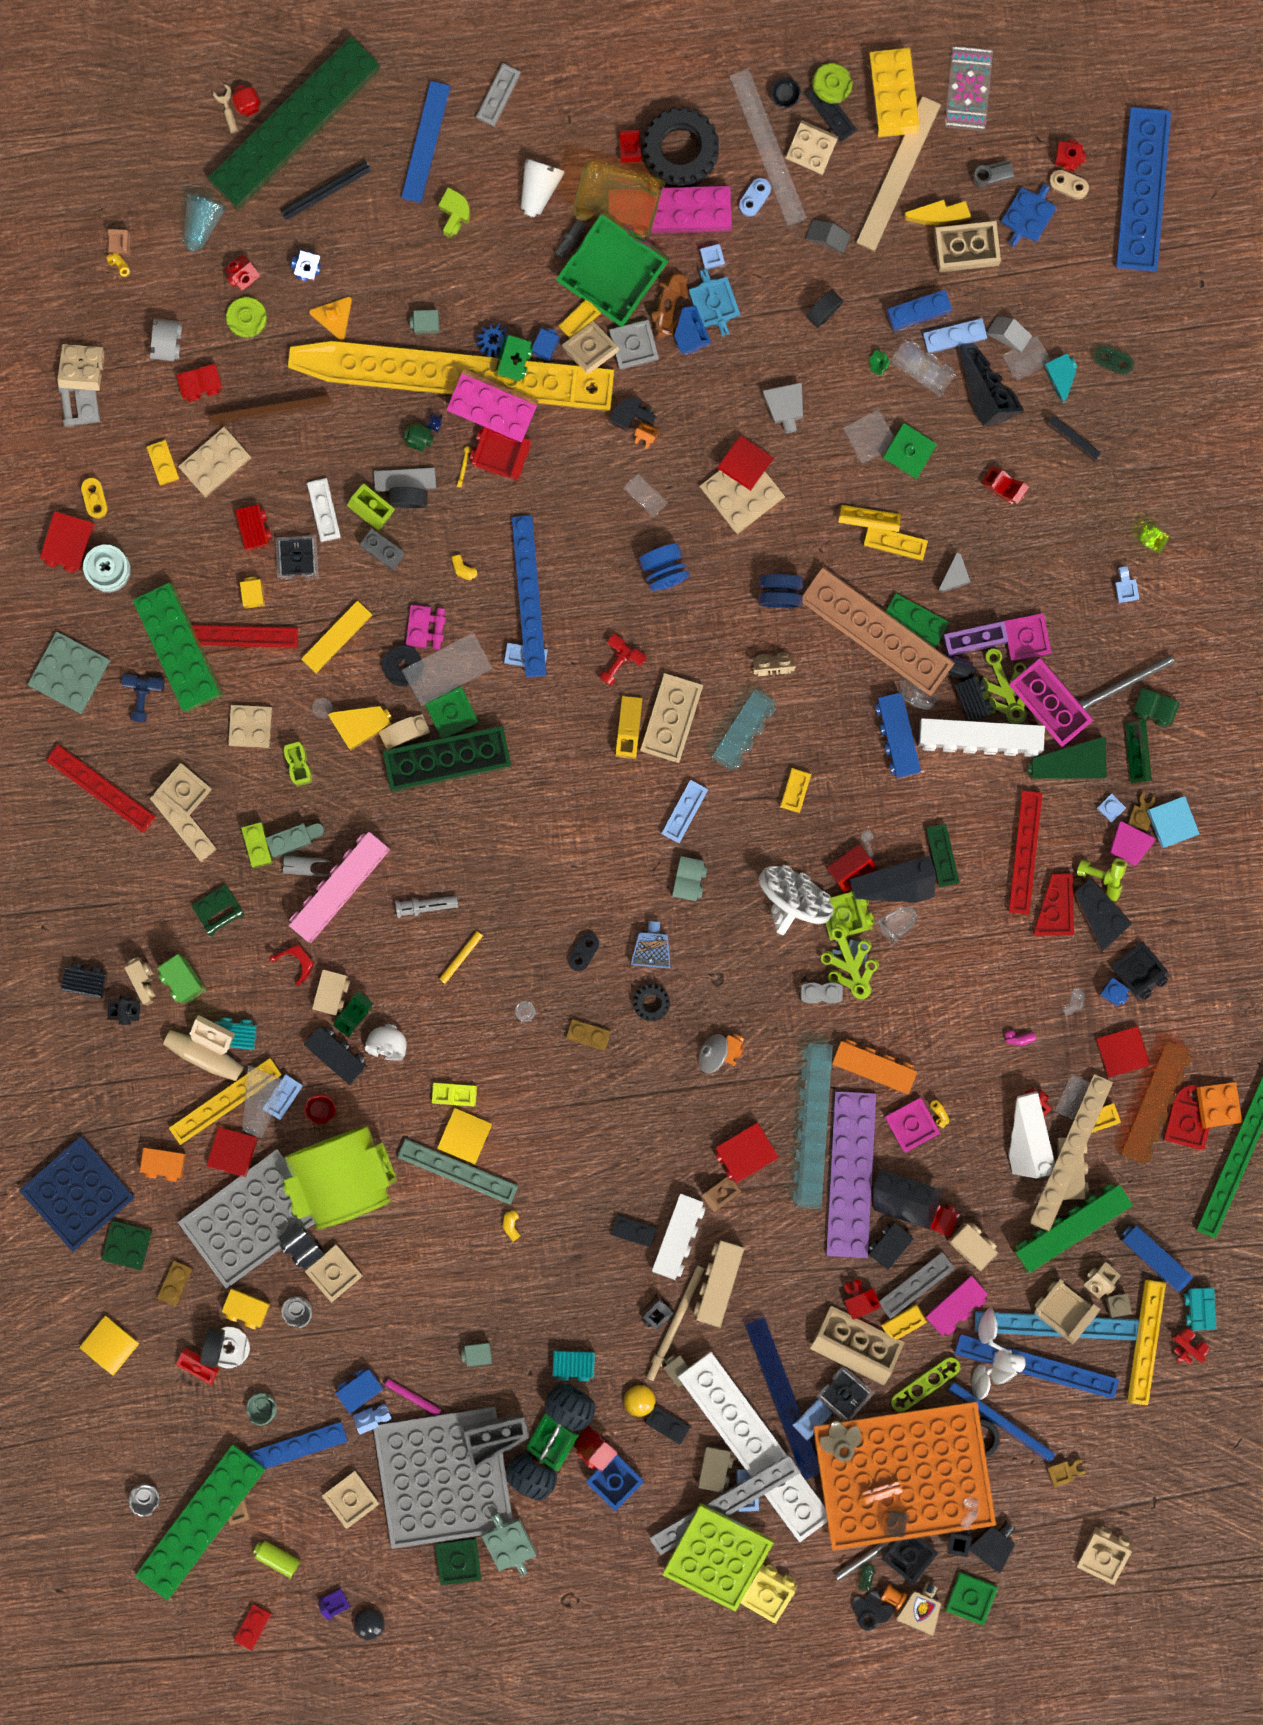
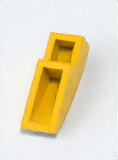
[904,200,971,225]

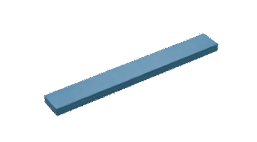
[974,1311,1139,1340]

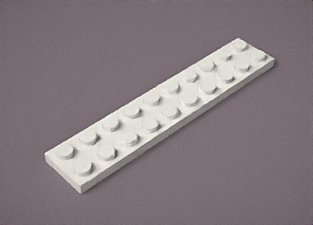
[677,1352,828,1542]

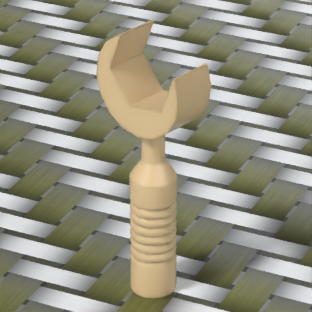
[213,84,238,133]

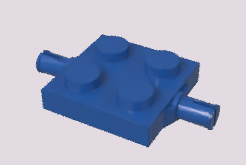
[1001,184,1057,247]

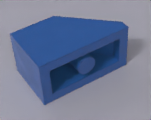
[675,306,711,355]

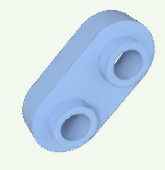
[739,178,771,217]

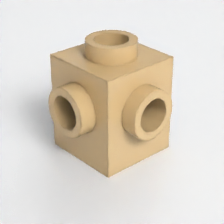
[1084,1262,1121,1299]

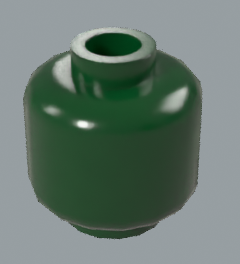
[403,422,434,452]

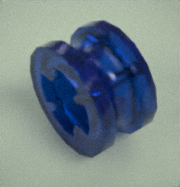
[429,413,443,433]

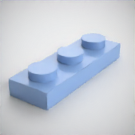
[923,319,987,354]
[661,780,708,843]

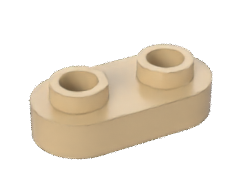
[1049,170,1089,200]

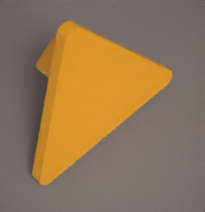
[309,297,352,341]

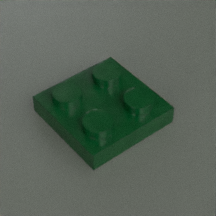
[102,1221,152,1271]
[435,1538,482,1586]

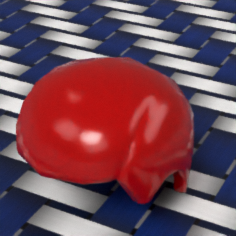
[304,1094,336,1125]

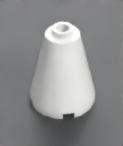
[521,158,565,217]

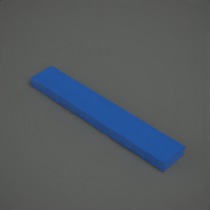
[402,81,451,204]
[947,1383,1055,1462]

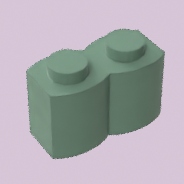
[672,856,708,901]

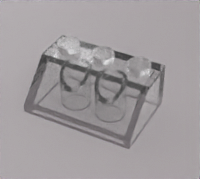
[891,340,956,398]

